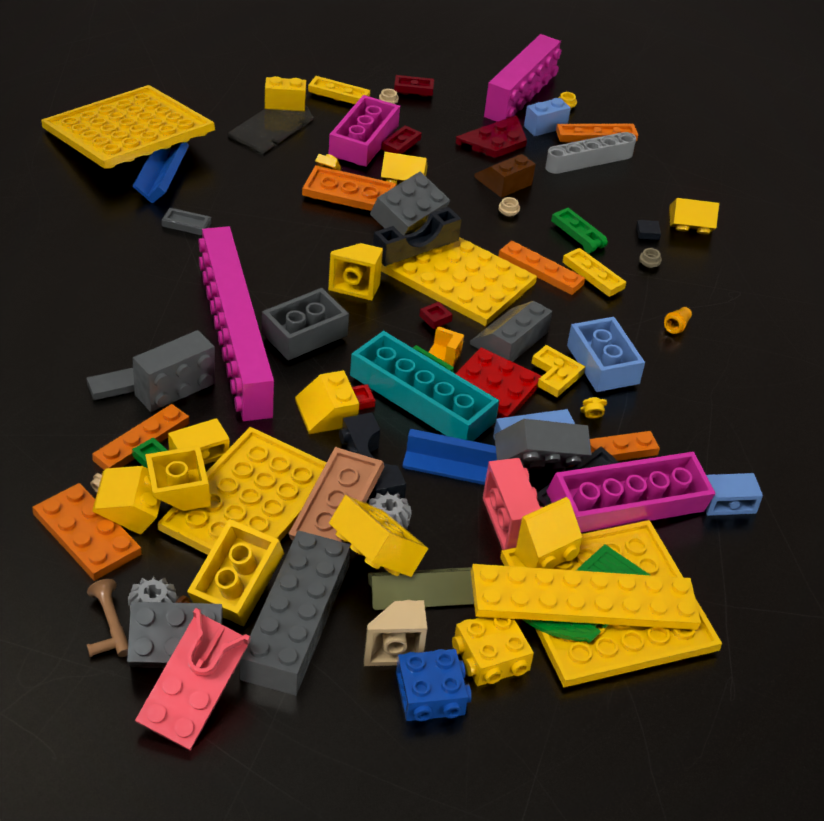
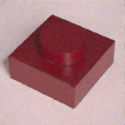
[419,302,453,329]

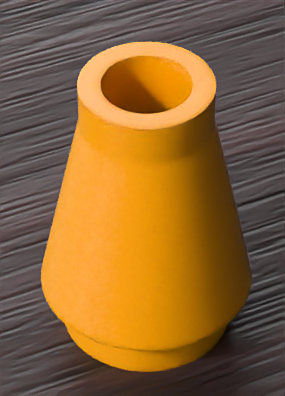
[664,307,692,334]

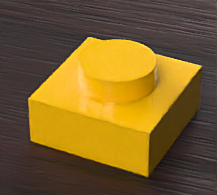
[315,154,342,171]

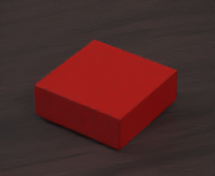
[352,384,376,410]

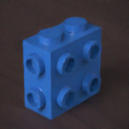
[396,649,471,721]

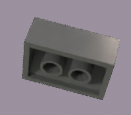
[470,301,552,362]

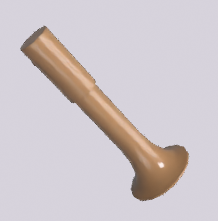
[87,579,128,657]

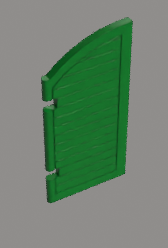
[523,544,650,643]

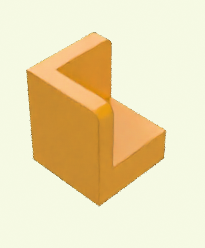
[429,327,464,367]

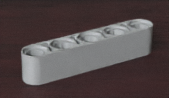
[545,132,636,174]

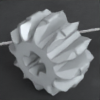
[368,491,412,529]
[128,575,178,611]

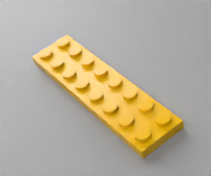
[471,564,701,630]

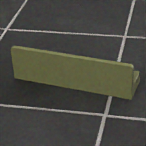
[368,567,474,610]

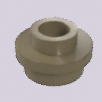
[639,248,662,268]

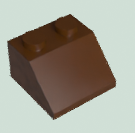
[474,154,536,198]

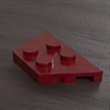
[456,115,527,158]

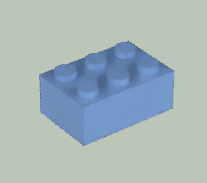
[567,317,645,392]

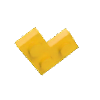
[532,345,585,397]

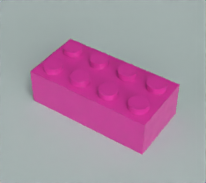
[329,95,400,167]

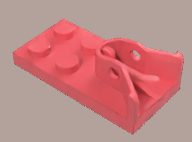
[135,608,250,751]

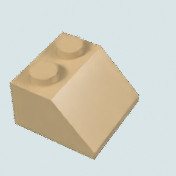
[364,600,427,666]

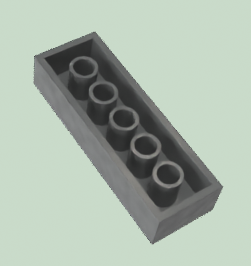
[240,530,351,696]

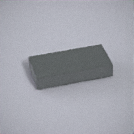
[162,208,211,235]
[86,368,135,400]

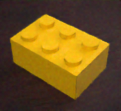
[329,495,428,577]
[187,519,284,627]

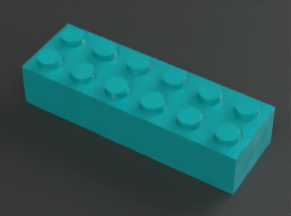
[350,331,499,441]

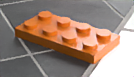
[302,165,396,211]
[32,483,142,581]

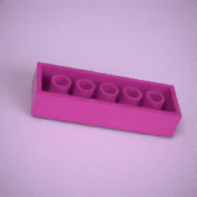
[484,34,561,122]
[546,452,716,532]

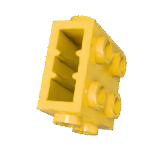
[452,617,534,686]

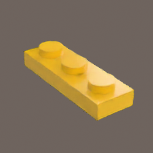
[308,76,370,105]
[563,248,626,297]

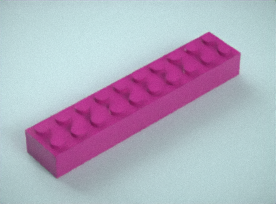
[198,226,274,421]

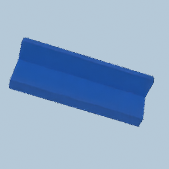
[133,142,189,203]
[402,429,497,485]

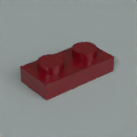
[394,75,434,96]
[381,125,422,154]

